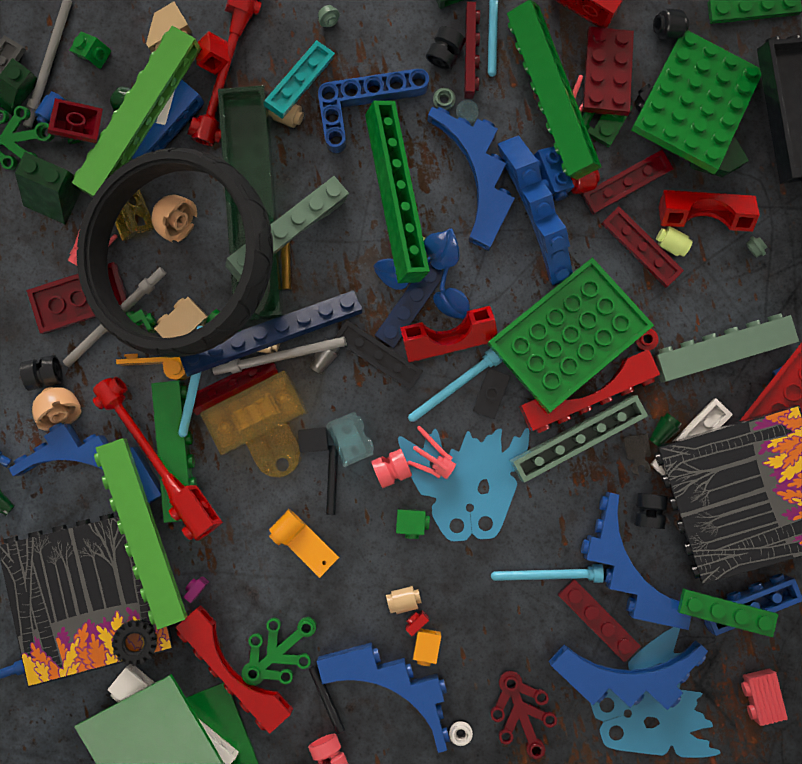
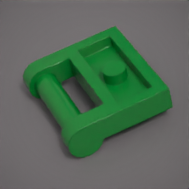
[583,105,633,148]

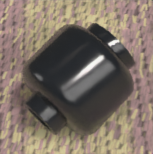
[653,9,689,40]

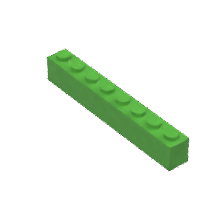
[72,26,201,197]
[94,438,187,630]

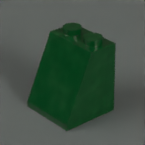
[15,152,82,225]

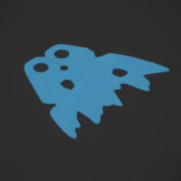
[398,428,530,541]
[591,627,720,758]

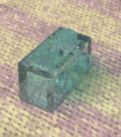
[326,412,374,468]

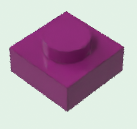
[183,576,209,603]

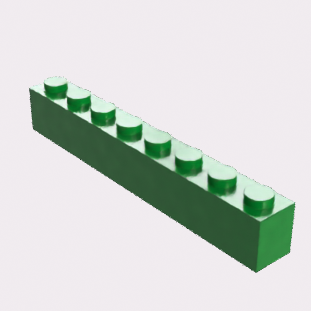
[507,0,602,180]
[365,100,430,283]

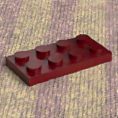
[582,26,634,116]
[26,262,127,334]

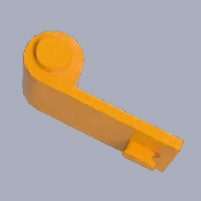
[116,354,189,381]
[269,509,340,578]

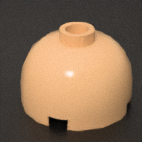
[151,195,197,242]
[32,387,82,431]

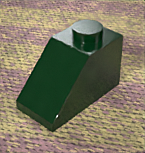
[0,58,38,116]

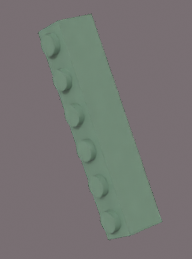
[653,313,799,383]
[509,395,648,483]

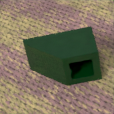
[690,137,749,177]

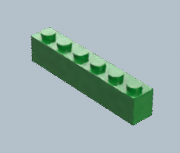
[151,380,197,523]

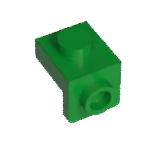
[69,32,111,69]
[126,309,157,333]

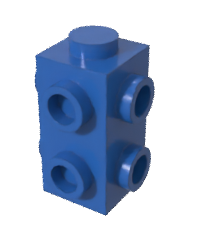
[534,146,574,201]

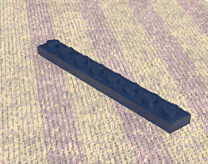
[180,290,362,377]

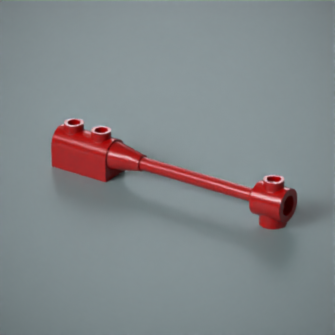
[187,0,262,146]
[93,377,223,541]

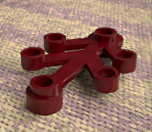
[490,671,557,759]

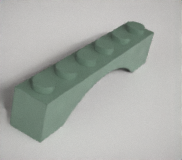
[225,176,349,282]

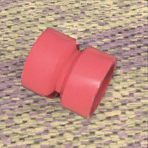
[371,449,412,489]
[308,733,348,764]

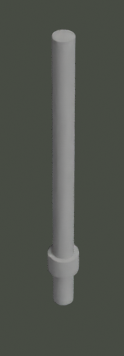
[23,0,72,129]
[63,267,166,367]
[212,337,347,375]

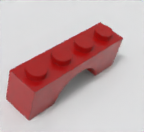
[659,190,760,232]
[400,306,497,362]

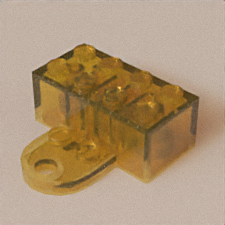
[200,370,308,477]

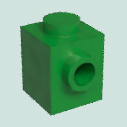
[396,508,430,539]

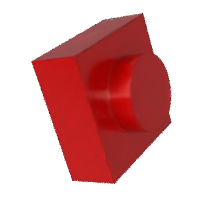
[405,610,429,636]

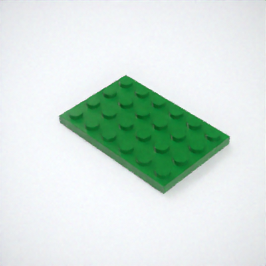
[631,30,761,174]
[488,257,654,414]

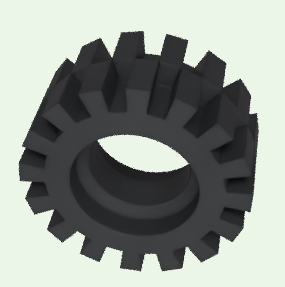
[112,619,157,666]

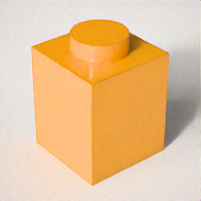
[413,628,441,666]

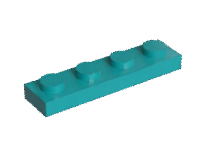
[263,40,335,119]

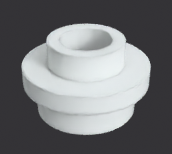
[449,721,473,746]

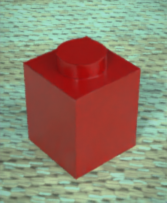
[196,31,229,75]

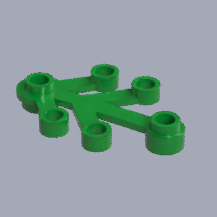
[0,106,55,170]
[242,617,317,685]

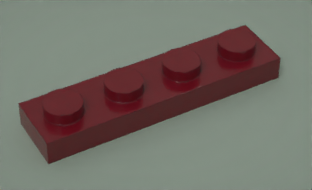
[464,2,480,99]
[582,149,674,215]
[601,206,684,288]
[193,362,280,416]
[557,579,641,663]

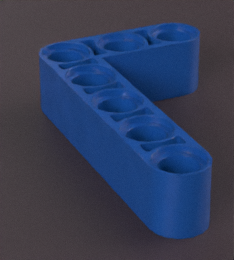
[318,69,429,153]

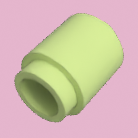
[656,226,693,257]

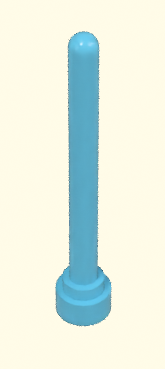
[488,0,498,77]
[178,326,203,437]
[408,348,503,422]
[491,564,604,583]

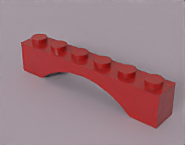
[519,349,660,433]
[175,605,293,734]

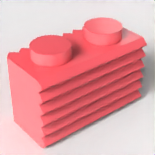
[741,668,788,726]

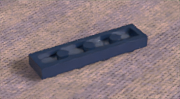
[375,262,443,349]

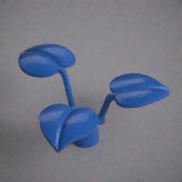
[373,228,470,319]

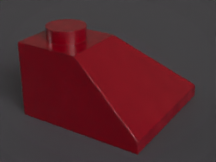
[48,98,103,143]

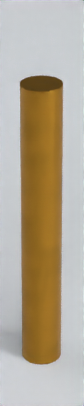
[281,242,291,290]

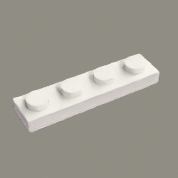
[650,398,733,475]

